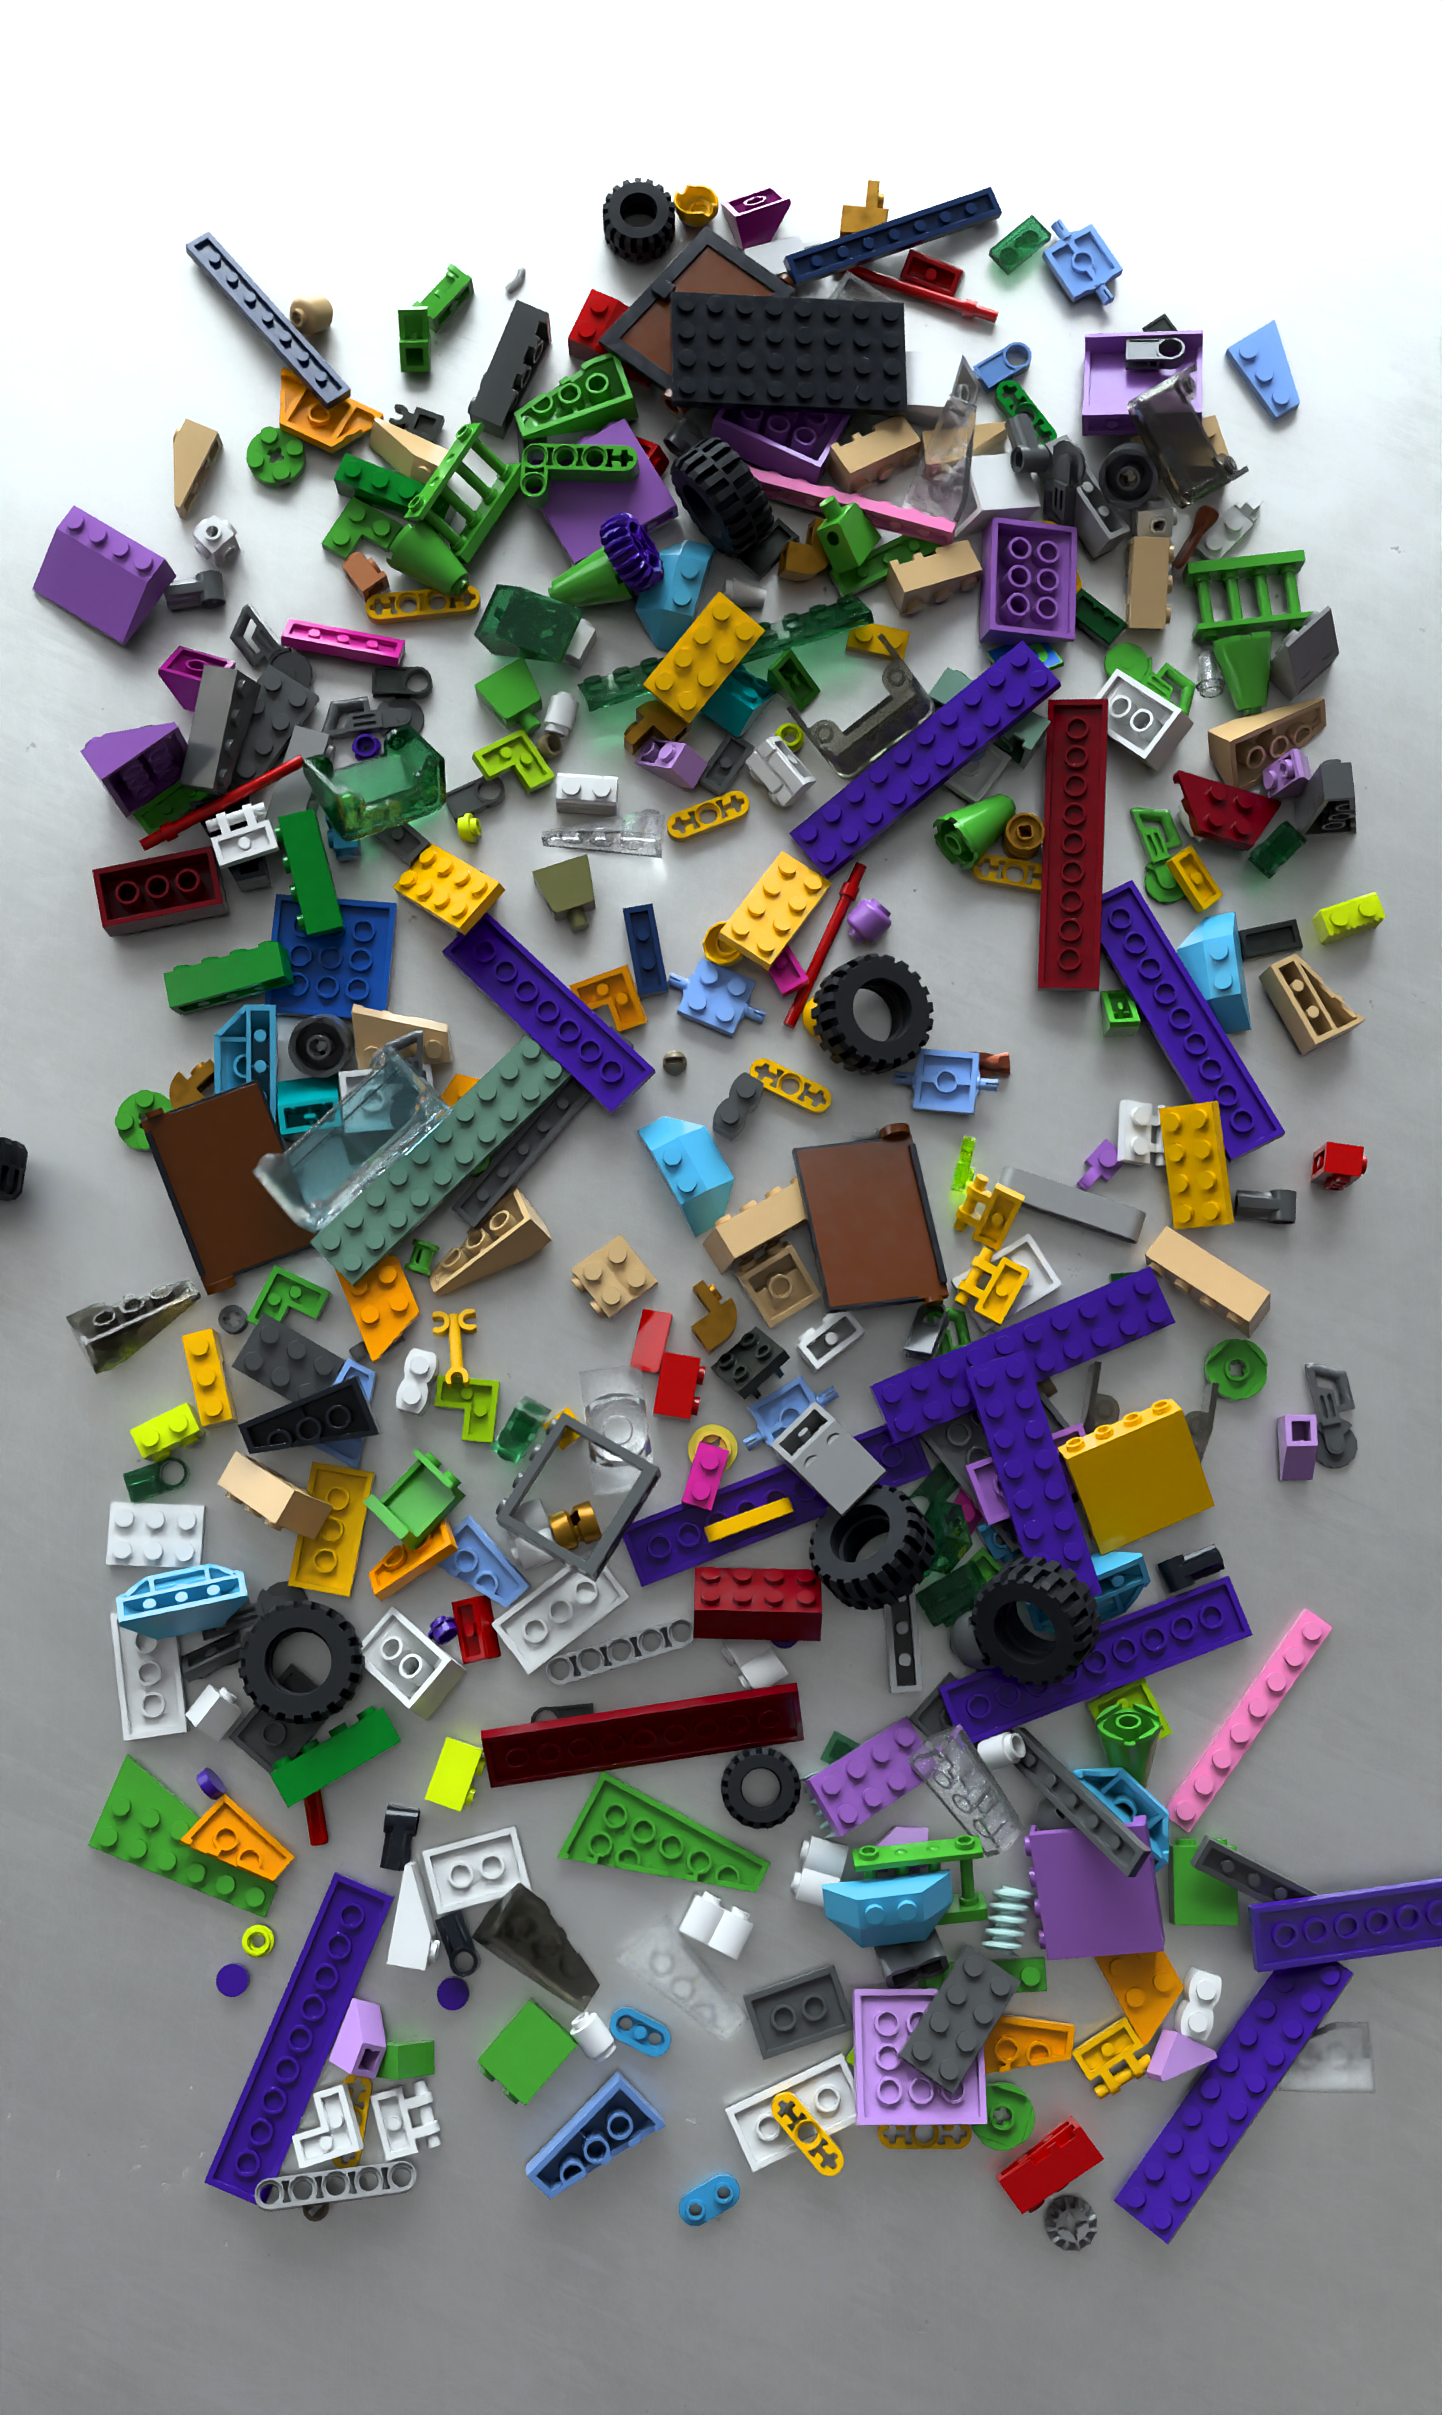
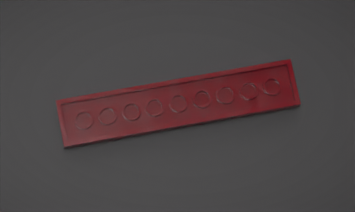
[1038,699,1109,991]
[481,1683,804,1788]

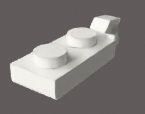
[1194,493,1263,560]

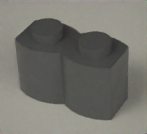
[713,1072,763,1141]
[874,1928,949,1989]

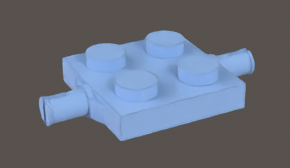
[1042,219,1123,306]
[667,958,766,1037]
[894,1048,999,1115]
[742,1376,839,1461]

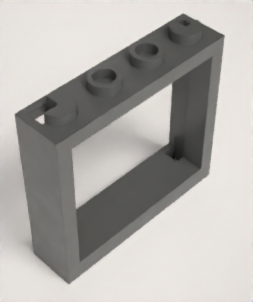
[495,1412,661,1582]

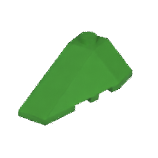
[514,353,639,440]

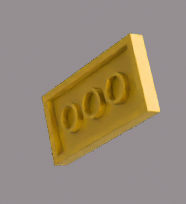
[642,591,765,725]
[392,843,505,935]
[717,851,832,971]
[1158,1101,1234,1230]
[287,1461,375,1597]

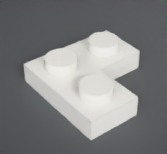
[292,2083,364,2169]

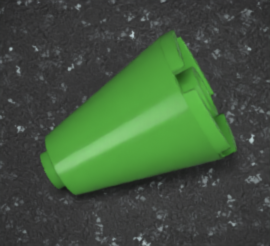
[386,519,469,597]
[548,546,633,609]
[1212,631,1272,716]
[933,794,1016,870]
[1096,1703,1161,1789]

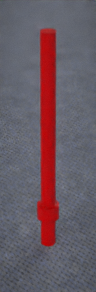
[840,266,999,323]
[139,755,306,851]
[783,862,867,1028]

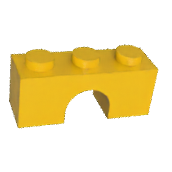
[181,1328,238,1430]

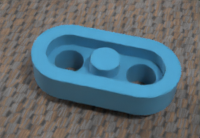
[610,2007,671,2057]
[679,2173,740,2226]

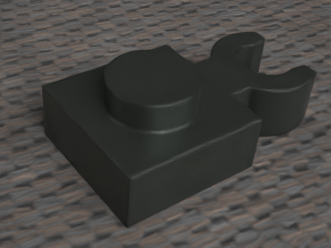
[389,404,445,444]

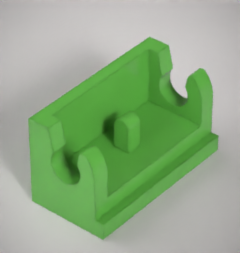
[412,264,474,333]

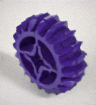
[599,512,664,593]

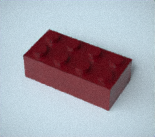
[92,846,229,937]
[693,1567,822,1641]

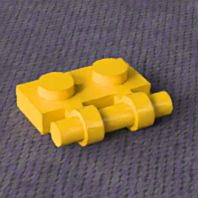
[954,1174,1025,1251]
[954,1247,1030,1326]
[1072,2017,1151,2100]

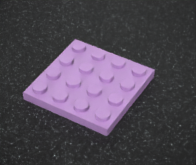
[852,1989,987,2126]

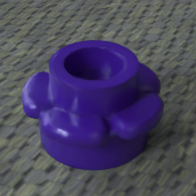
[352,734,381,762]
[428,1616,459,1645]

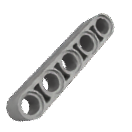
[998,1166,1146,1244]
[546,1619,694,1685]
[254,2161,416,2212]

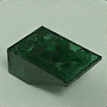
[474,584,584,663]

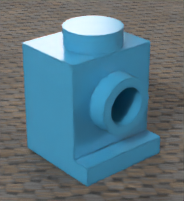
[325,812,362,861]
[975,1521,1019,1563]

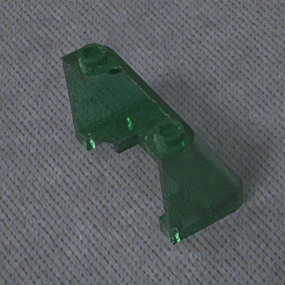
[302,724,446,842]

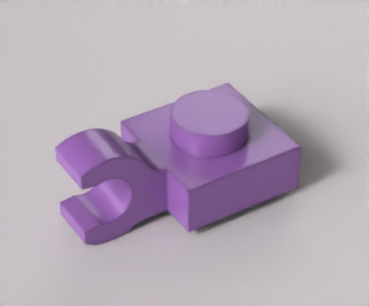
[1077,1139,1125,1191]

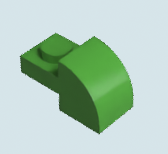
[398,306,431,372]

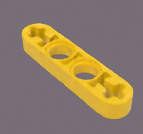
[365,585,481,625]

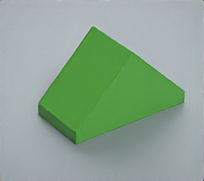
[767,648,821,712]
[1100,990,1141,1038]
[376,2040,435,2080]

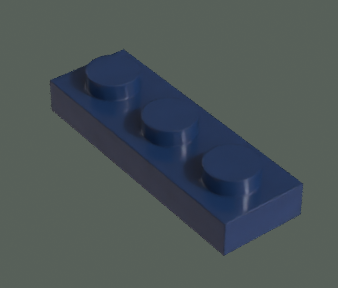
[623,903,668,998]

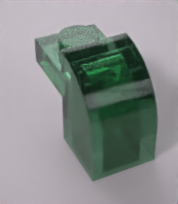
[1248,820,1308,879]
[490,1395,552,1465]

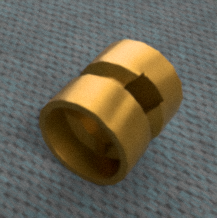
[1001,813,1045,861]
[548,1500,602,1551]

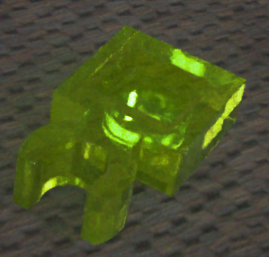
[950,1136,976,1192]

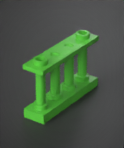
[404,422,522,564]
[1182,550,1314,642]
[851,1835,988,1926]

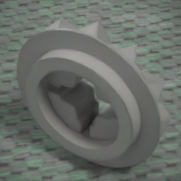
[1045,2196,1097,2251]

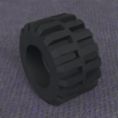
[603,178,675,263]
[721,1747,801,1829]

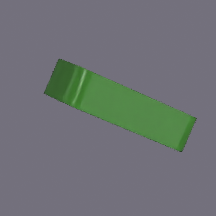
[520,443,640,509]

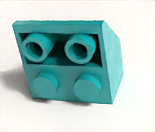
[700,663,777,738]
[277,1073,344,1142]

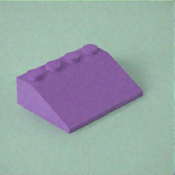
[710,409,853,485]
[32,505,176,646]
[979,517,1078,645]
[80,722,188,818]

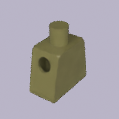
[532,854,596,931]

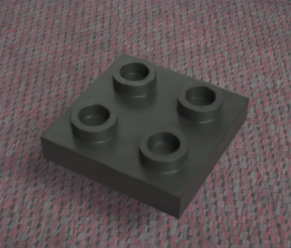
[711,1327,791,1400]

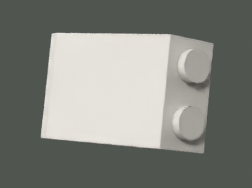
[892,351,981,430]
[937,454,1041,539]

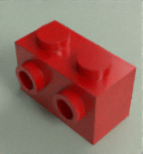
[1310,1142,1367,1191]
[653,1352,706,1422]

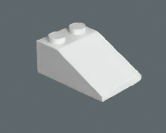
[1095,669,1194,772]
[361,1606,468,1720]
[386,1861,441,1971]

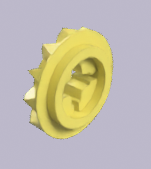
[688,1424,738,1472]

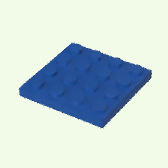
[264,894,398,1020]

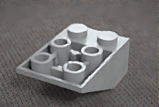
[1269,606,1339,702]
[771,1401,887,1517]

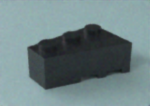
[189,795,271,892]

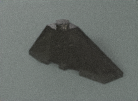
[66,1279,201,1375]
[471,1883,600,2013]

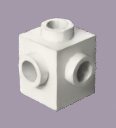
[1131,495,1177,537]
[192,514,240,567]

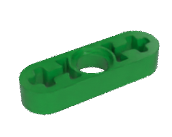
[995,380,1057,445]

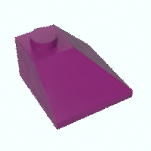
[721,185,791,251]
[158,646,236,712]

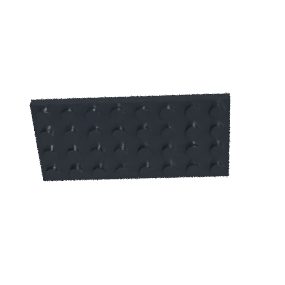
[670,291,908,417]

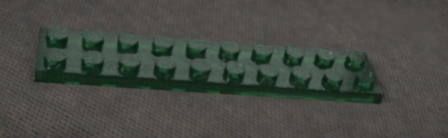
[577,595,874,712]

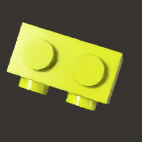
[129,1402,206,1463]
[425,1737,486,1812]

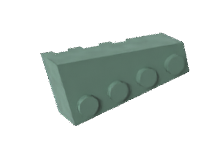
[925,667,1051,770]

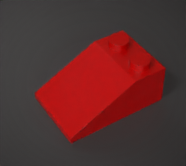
[568,289,651,388]

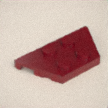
[1173,770,1281,851]

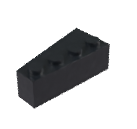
[238,1376,382,1454]

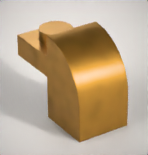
[840,180,889,238]
[777,517,830,581]
[624,700,691,755]
[169,1059,214,1109]
[691,1280,737,1355]

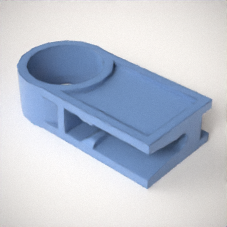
[973,342,1032,395]

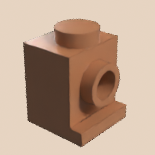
[342,552,390,603]

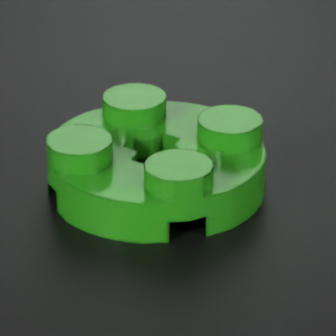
[246,426,306,488]
[115,1090,174,1152]
[1203,1339,1268,1401]
[971,2082,1035,2151]

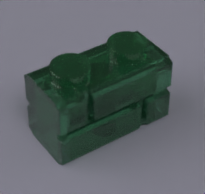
[916,1560,987,1628]

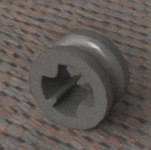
[218,1305,248,1335]

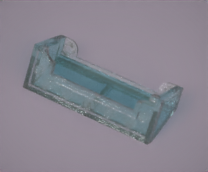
[252,1044,454,1235]

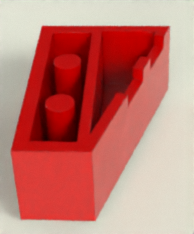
[995,2116,1104,2214]

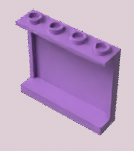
[1082,330,1203,436]
[529,418,679,566]
[1024,1815,1165,1960]

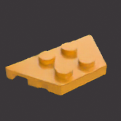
[279,367,384,454]
[335,1255,420,1364]
[1094,1951,1184,2046]

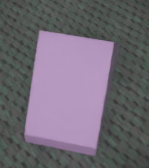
[1146,2029,1217,2082]

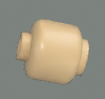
[290,292,333,335]

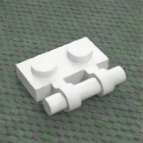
[205,802,279,870]
[1117,1100,1169,1167]
[370,2079,441,2161]

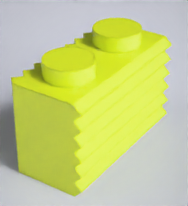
[1312,892,1385,946]

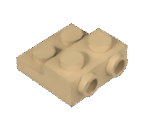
[570,1234,658,1321]
[735,1240,822,1328]

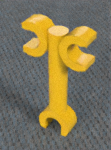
[432,1308,477,1389]

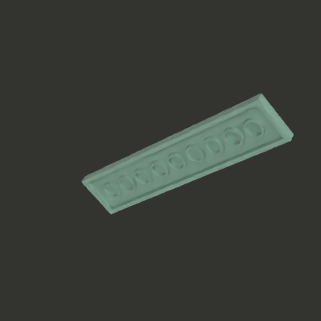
[310,1034,572,1287]

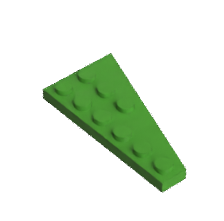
[88,1754,279,1918]
[557,1771,771,1892]

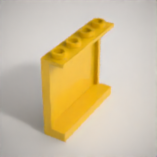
[1057,1399,1215,1555]

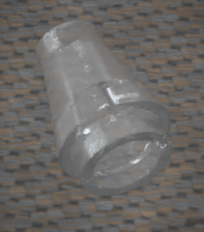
[1196,651,1226,698]

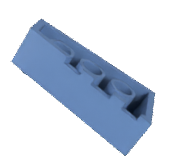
[525,2070,666,2199]

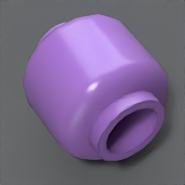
[847,898,891,944]

